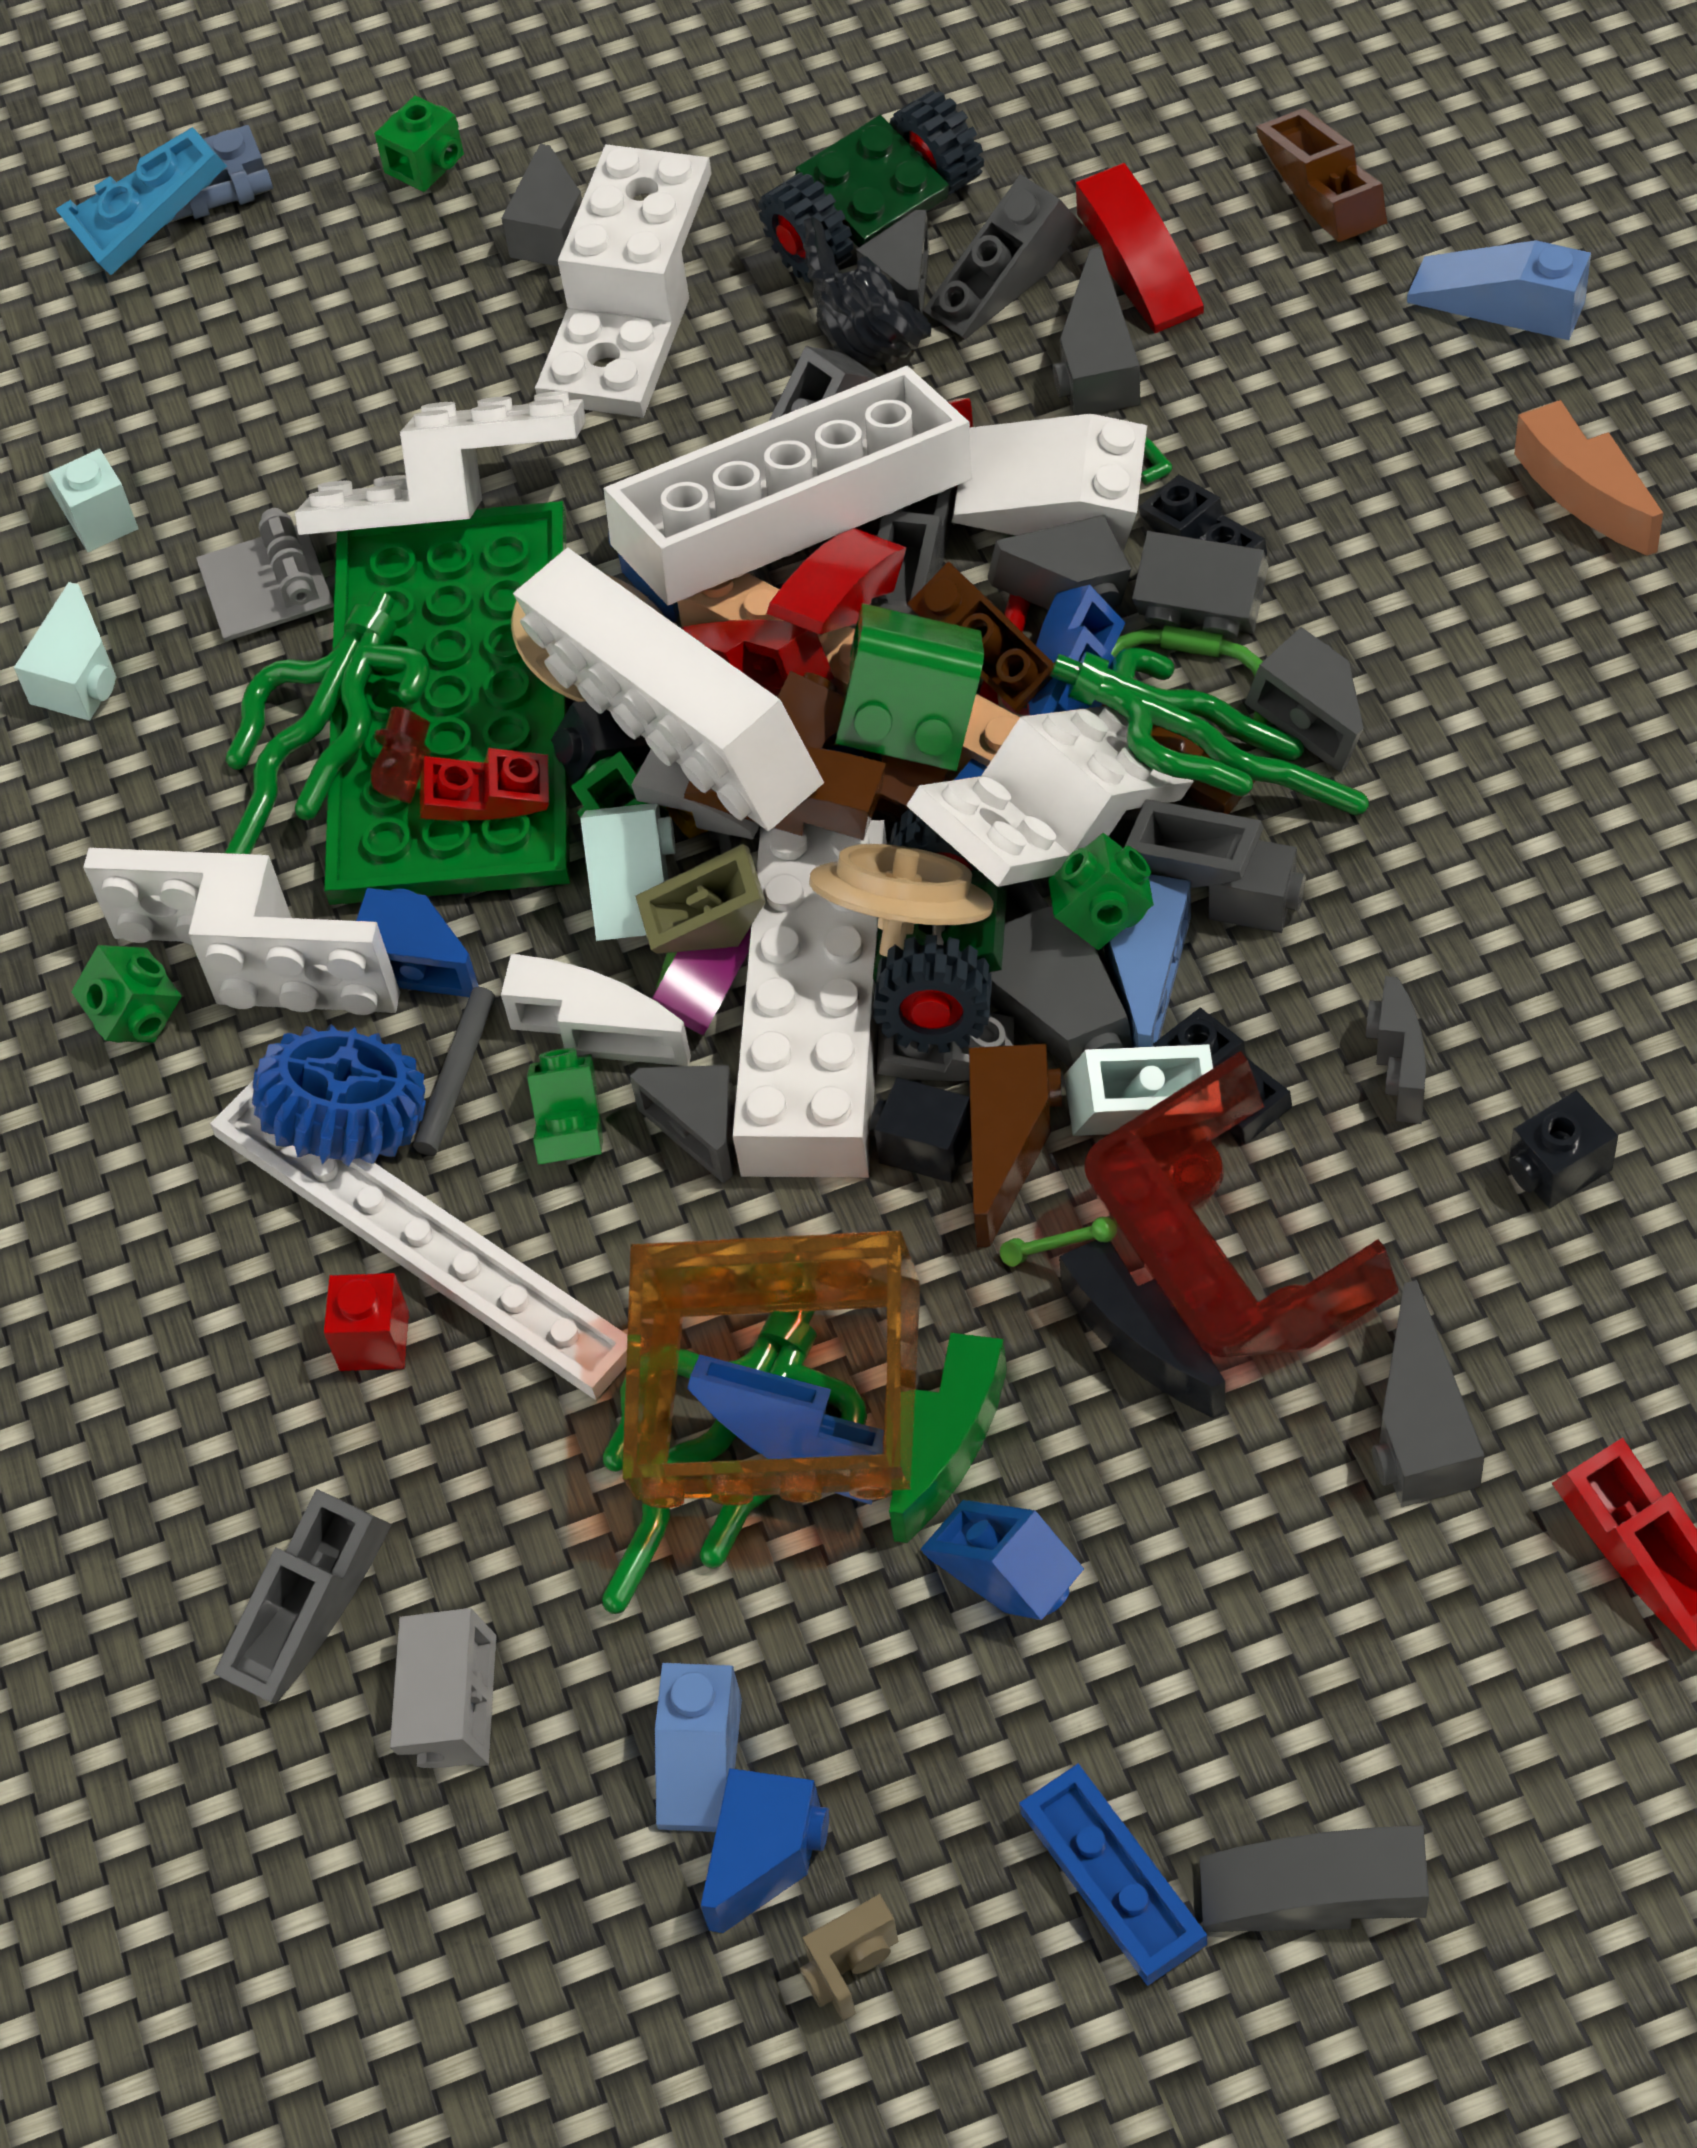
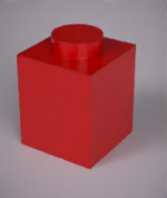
[324,1273,409,1371]

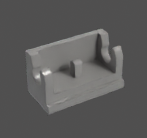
[390,1608,496,1768]

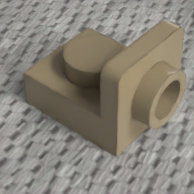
[799,1894,899,2021]

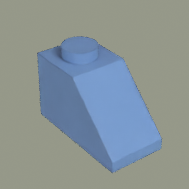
[655,1663,742,1832]

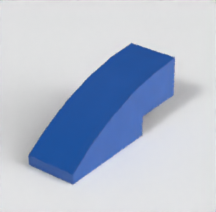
[1028,584,1126,715]
[687,1354,890,1505]

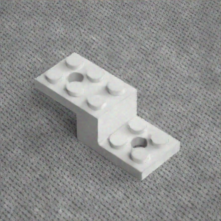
[535,144,712,418]
[295,391,586,535]
[906,706,1194,887]
[83,848,400,1015]

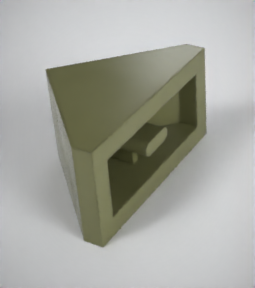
[635,844,766,954]

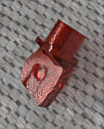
[371,707,431,803]

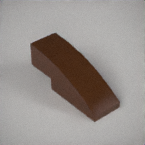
[1256,108,1387,242]
[684,746,886,841]

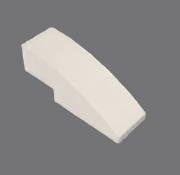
[501,954,691,1066]

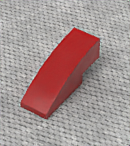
[1076,163,1204,334]
[766,528,907,635]
[680,619,834,696]
[1552,1437,1697,1652]

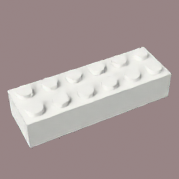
[603,365,971,606]
[513,547,824,832]
[733,820,887,1178]

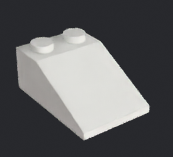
[952,414,1147,552]

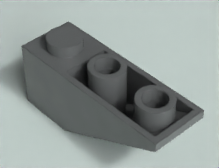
[923,174,1083,339]

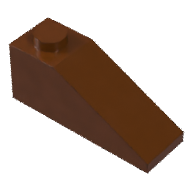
[969,1044,1062,1247]

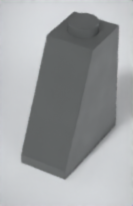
[990,905,1133,1067]

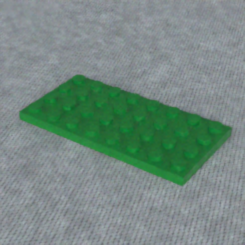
[324,501,570,905]

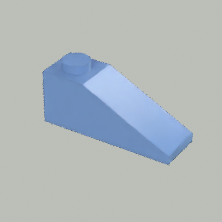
[1407,240,1591,340]
[1104,875,1191,1048]

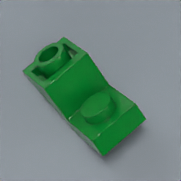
[527,1048,603,1165]

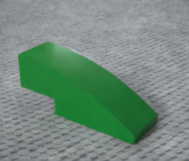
[889,1333,1007,1543]

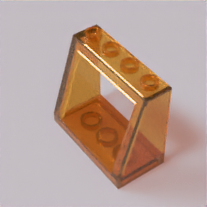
[622,1231,920,1508]

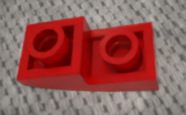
[420,748,549,821]

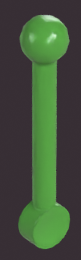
[1000,1216,1117,1266]

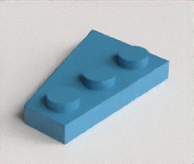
[56,127,227,275]

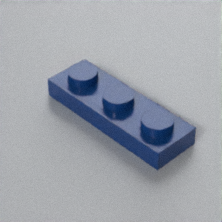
[1019,1763,1207,1986]

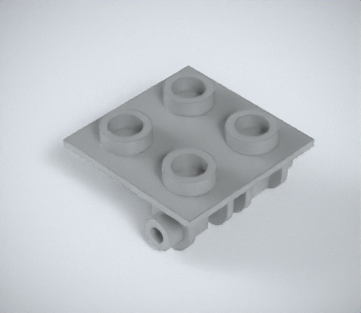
[196,508,334,642]

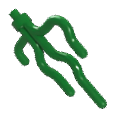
[225,591,430,854]
[1050,647,1369,816]
[602,1296,867,1615]

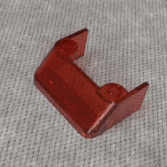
[1085,1051,1399,1358]

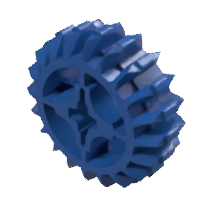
[252,1024,426,1167]

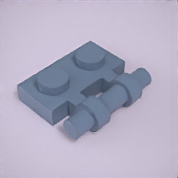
[172,125,273,221]

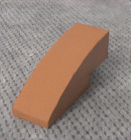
[1514,400,1663,556]

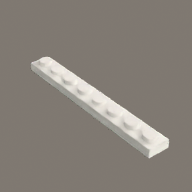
[210,1081,639,1400]

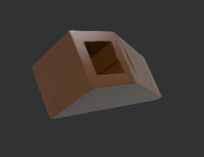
[907,561,1054,713]

